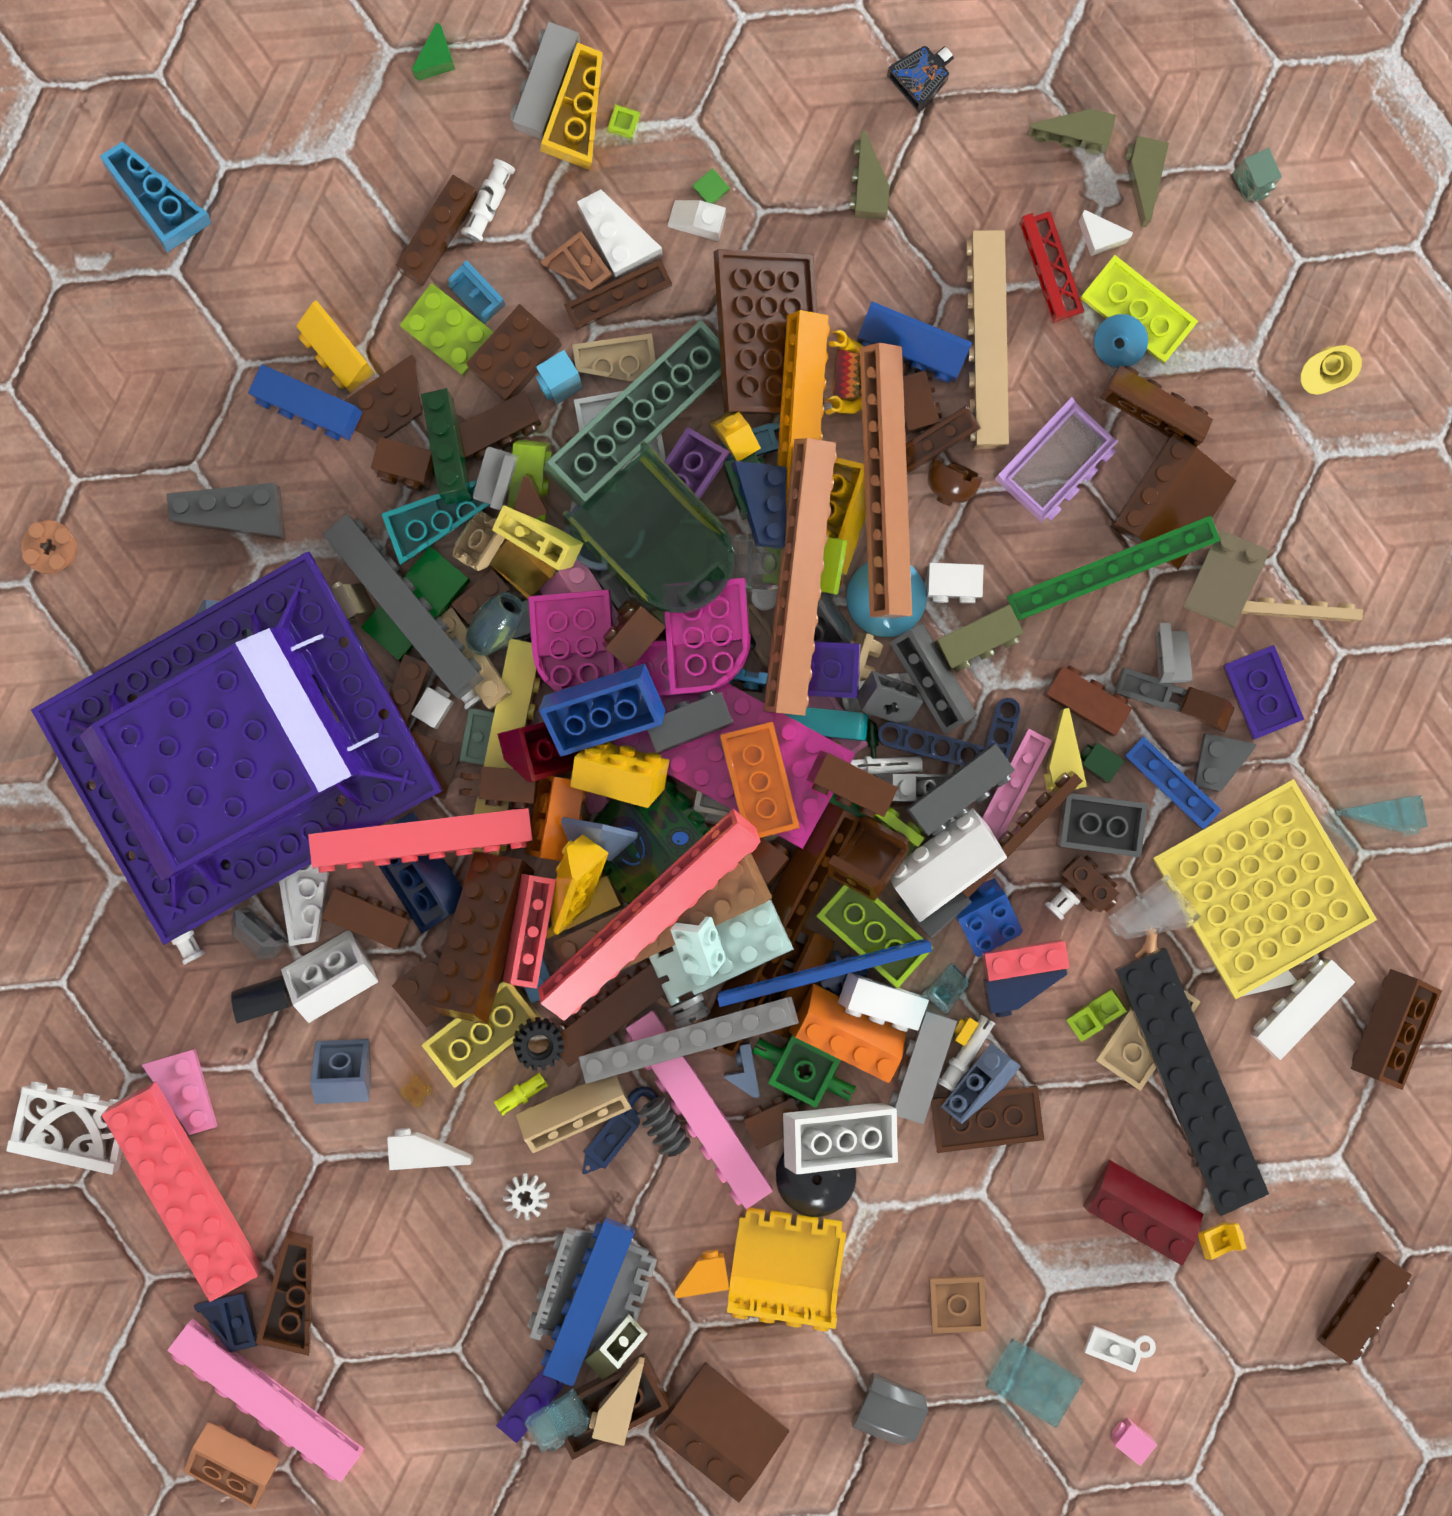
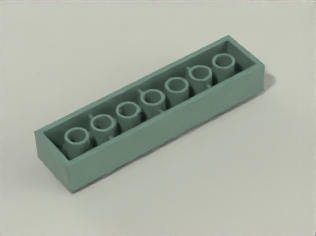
[543,320,722,508]

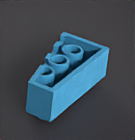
[100,142,211,253]

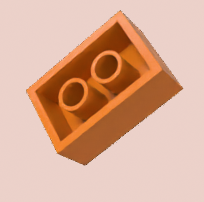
[525,776,587,861]

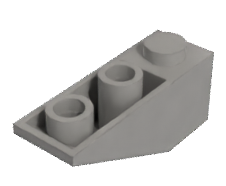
[876,774,949,801]

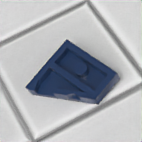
[194,1291,258,1352]

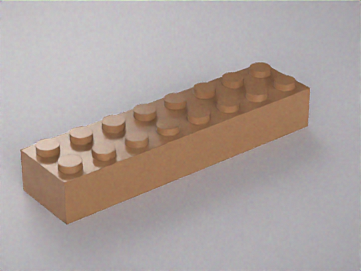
[552,853,772,970]

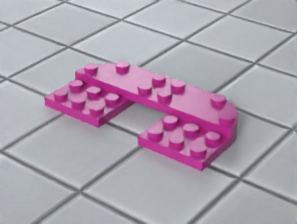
[528,578,751,696]

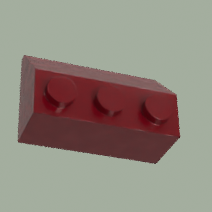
[497,722,581,782]

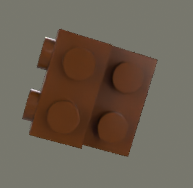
[410,731,462,800]

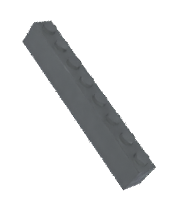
[322,514,484,700]

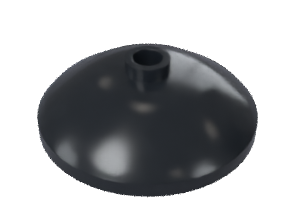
[776,1152,856,1217]

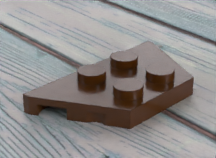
[344,355,423,443]

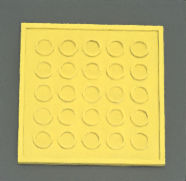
[1152,779,1377,999]

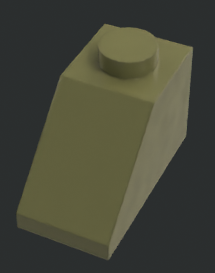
[584,1315,647,1380]

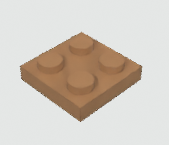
[929,1275,987,1334]

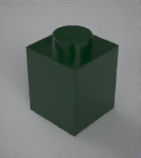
[1080,742,1124,783]

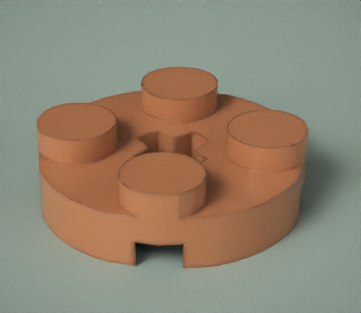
[21,520,78,575]

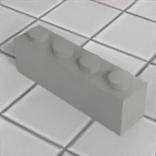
[510,22,580,140]
[888,1010,957,1125]

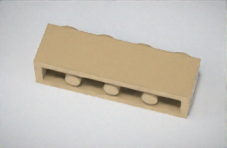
[516,1075,632,1153]

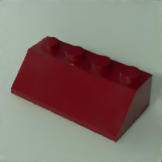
[1083,1159,1203,1266]

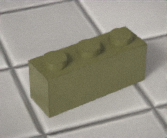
[935,604,1024,672]

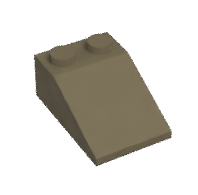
[1184,530,1270,629]

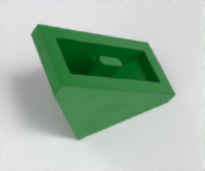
[411,22,455,80]

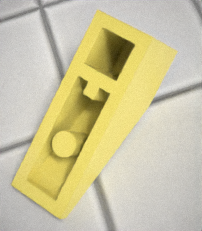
[492,506,584,571]
[1043,708,1087,791]

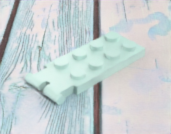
[649,900,794,1006]

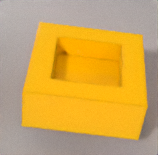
[953,1016,979,1046]

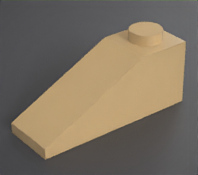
[589,1357,645,1446]

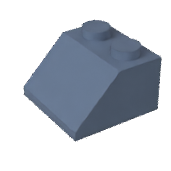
[310,1039,371,1104]

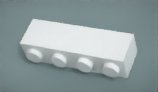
[1251,958,1355,1060]

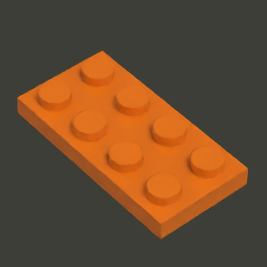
[720,722,800,838]

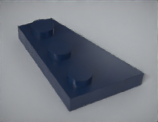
[731,461,786,549]

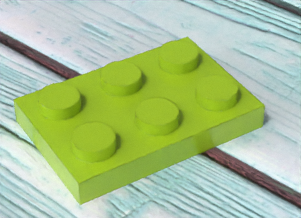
[399,283,494,376]

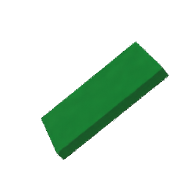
[361,546,471,662]

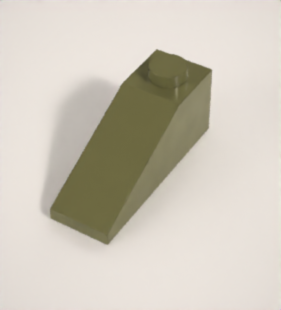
[1125,136,1169,227]

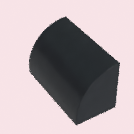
[231,975,293,1024]

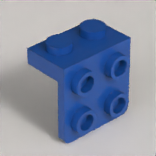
[956,878,1023,957]

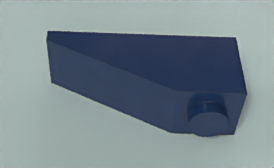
[983,969,1067,1017]

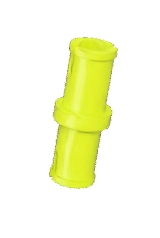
[494,1072,548,1116]

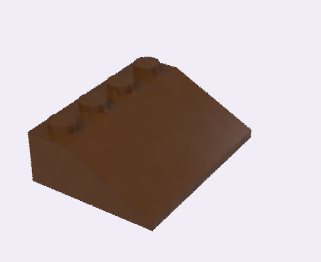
[1111,433,1236,570]
[654,1362,789,1503]

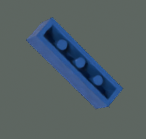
[248,364,363,441]

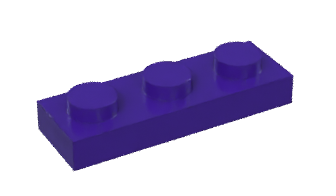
[496,1366,565,1443]

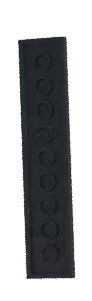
[1115,947,1269,1216]

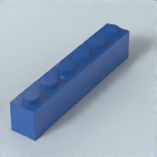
[541,1217,635,1387]

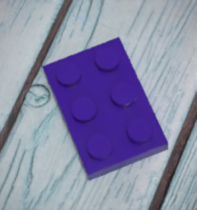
[807,641,861,698]
[1222,645,1304,740]

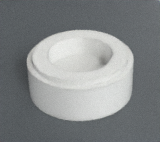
[751,584,777,611]

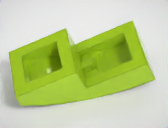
[1066,987,1128,1042]

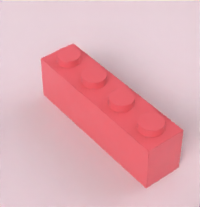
[502,874,556,989]

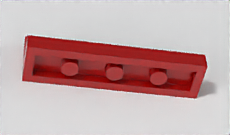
[1019,211,1084,323]

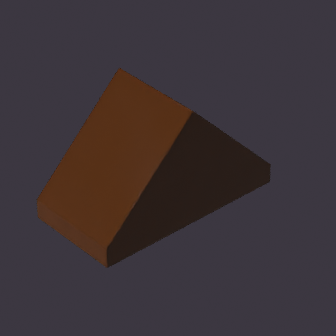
[514,474,549,518]
[1179,687,1235,733]

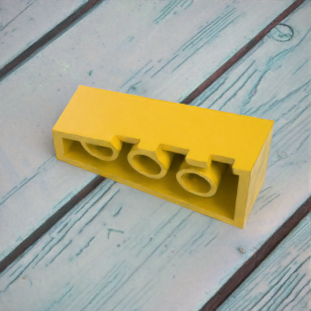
[540,42,603,170]

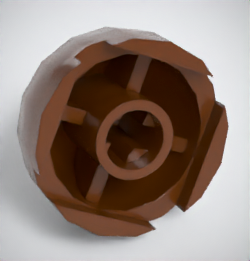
[927,457,983,506]

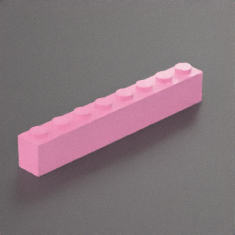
[625,1008,773,1209]
[167,1319,364,1482]

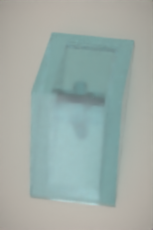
[923,963,971,1015]

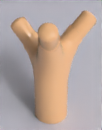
[1135,924,1158,958]

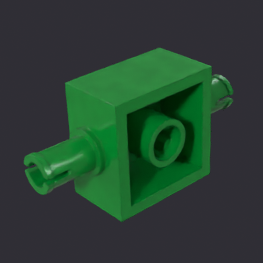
[752,1034,856,1108]

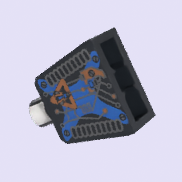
[887,46,954,114]

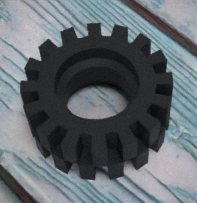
[513,1017,564,1071]

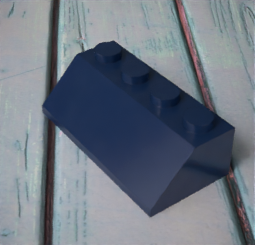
[379,812,463,934]

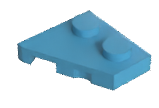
[729,669,768,691]

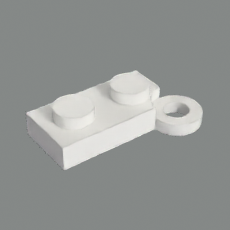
[1083,1325,1156,1372]

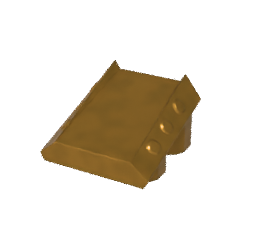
[488,538,556,600]

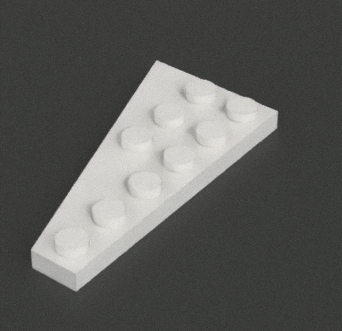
[279,795,341,946]

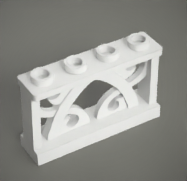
[6,1082,122,1175]

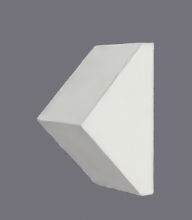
[1078,210,1133,256]

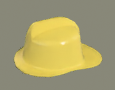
[1301,345,1362,395]

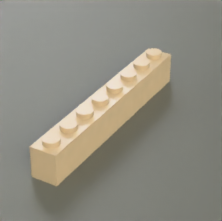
[966,230,1009,449]

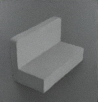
[473,447,519,510]
[1155,623,1192,683]

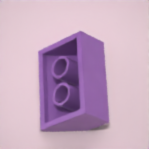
[646,427,730,521]

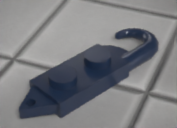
[582,1086,658,1175]

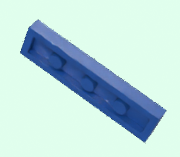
[1124,736,1222,830]

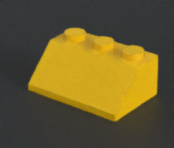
[296,300,375,393]
[550,834,608,935]

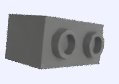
[857,671,923,726]

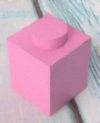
[1110,1418,1157,1466]

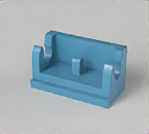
[447,260,506,324]

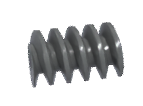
[637,1096,691,1157]

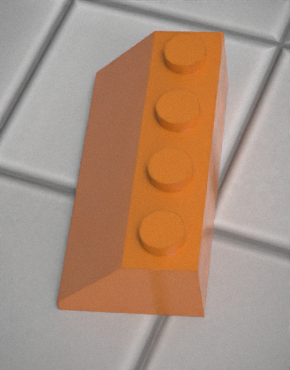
[789,983,906,1083]

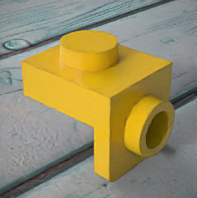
[1198,1222,1246,1260]

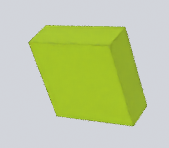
[607,104,641,140]

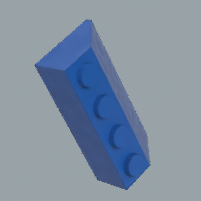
[857,301,972,383]

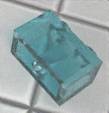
[525,1388,591,1453]

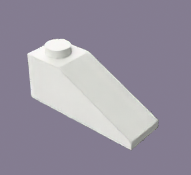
[387,1128,474,1170]

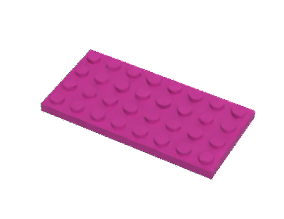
[613,683,855,849]

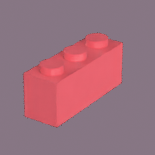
[982,940,1069,981]

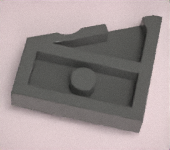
[1194,733,1256,791]

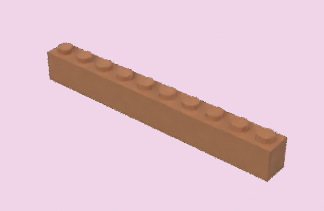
[860,343,912,619]
[764,438,837,716]

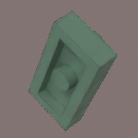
[460,708,495,765]

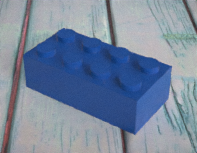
[539,663,666,757]

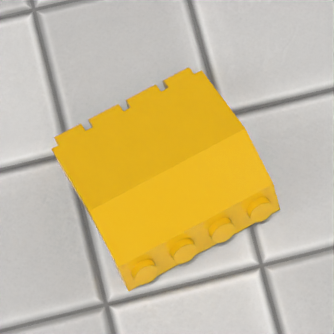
[727,1207,846,1332]

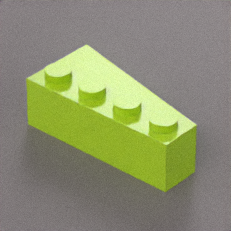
[508,439,552,522]

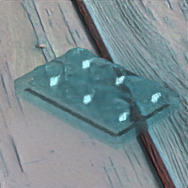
[985,1338,1083,1428]

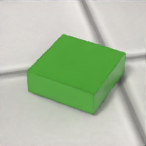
[692,168,730,204]

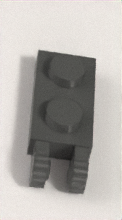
[1114,667,1188,714]

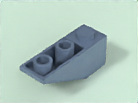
[941,1043,1021,1124]

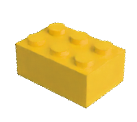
[570,741,669,808]

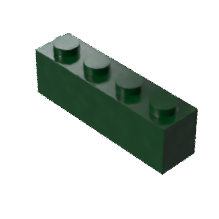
[421,388,472,505]

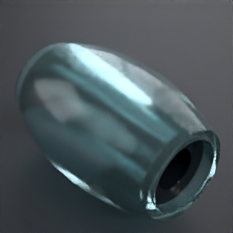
[466,592,524,656]

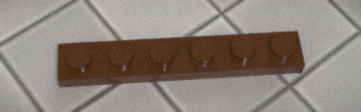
[962,771,1083,898]

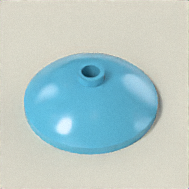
[846,562,927,638]

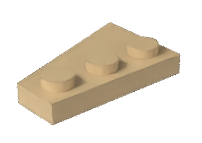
[572,333,656,382]

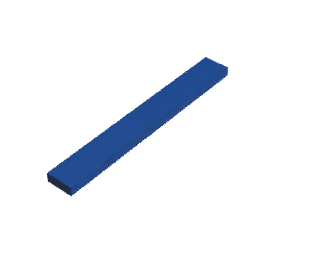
[716,938,932,1007]

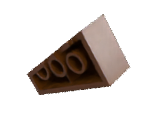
[256,1230,313,1356]

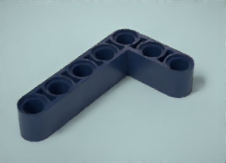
[877,698,1020,767]

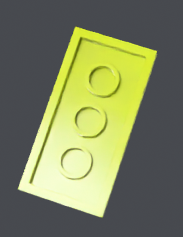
[1080,255,1198,364]

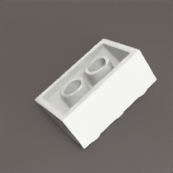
[281,930,378,1023]

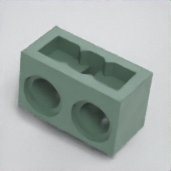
[1232,148,1282,202]

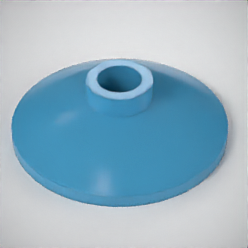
[1094,314,1148,368]

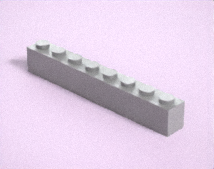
[579,997,799,1084]

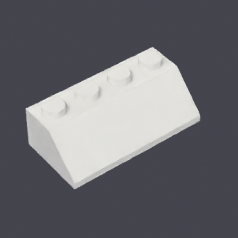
[890,808,1007,922]

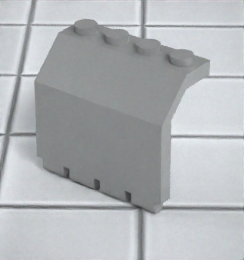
[527,1227,657,1347]

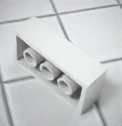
[783,1102,898,1174]

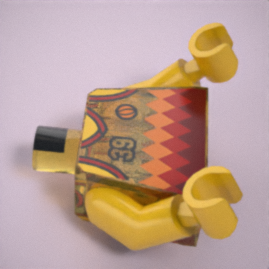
[824,330,863,415]

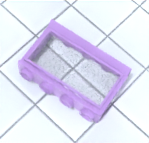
[995,397,1118,523]

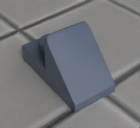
[723,1041,760,1098]

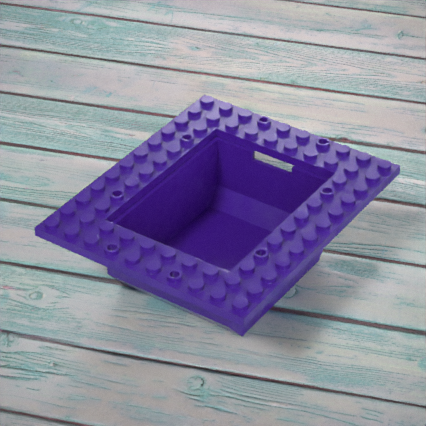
[31,552,443,945]

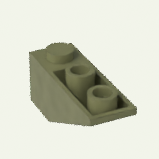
[1027,109,1116,155]
[850,131,890,220]

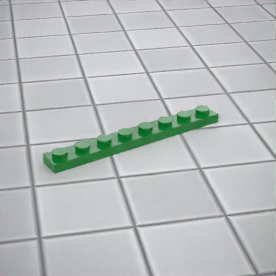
[1007,516,1221,621]

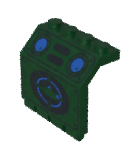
[593,775,711,905]

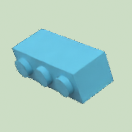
[535,350,583,405]

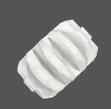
[503,1173,550,1220]

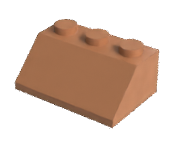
[184,1422,280,1509]

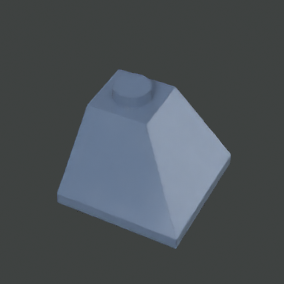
[561,817,638,861]

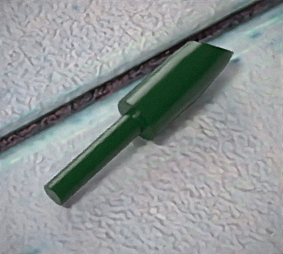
[867,719,878,759]

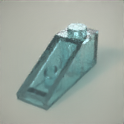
[1335,795,1428,836]

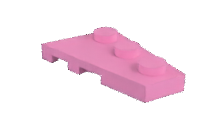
[142,1049,218,1135]

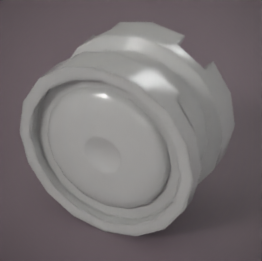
[668,993,711,1029]

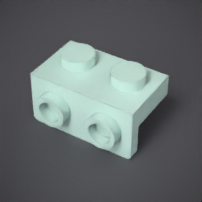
[670,917,726,977]

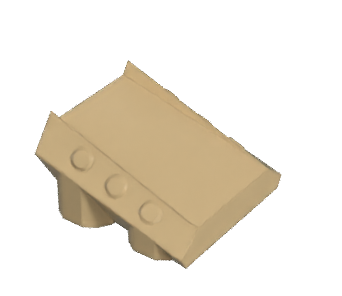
[452,511,505,571]

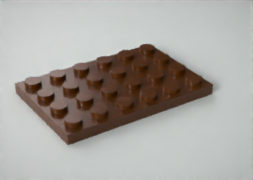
[713,249,824,414]

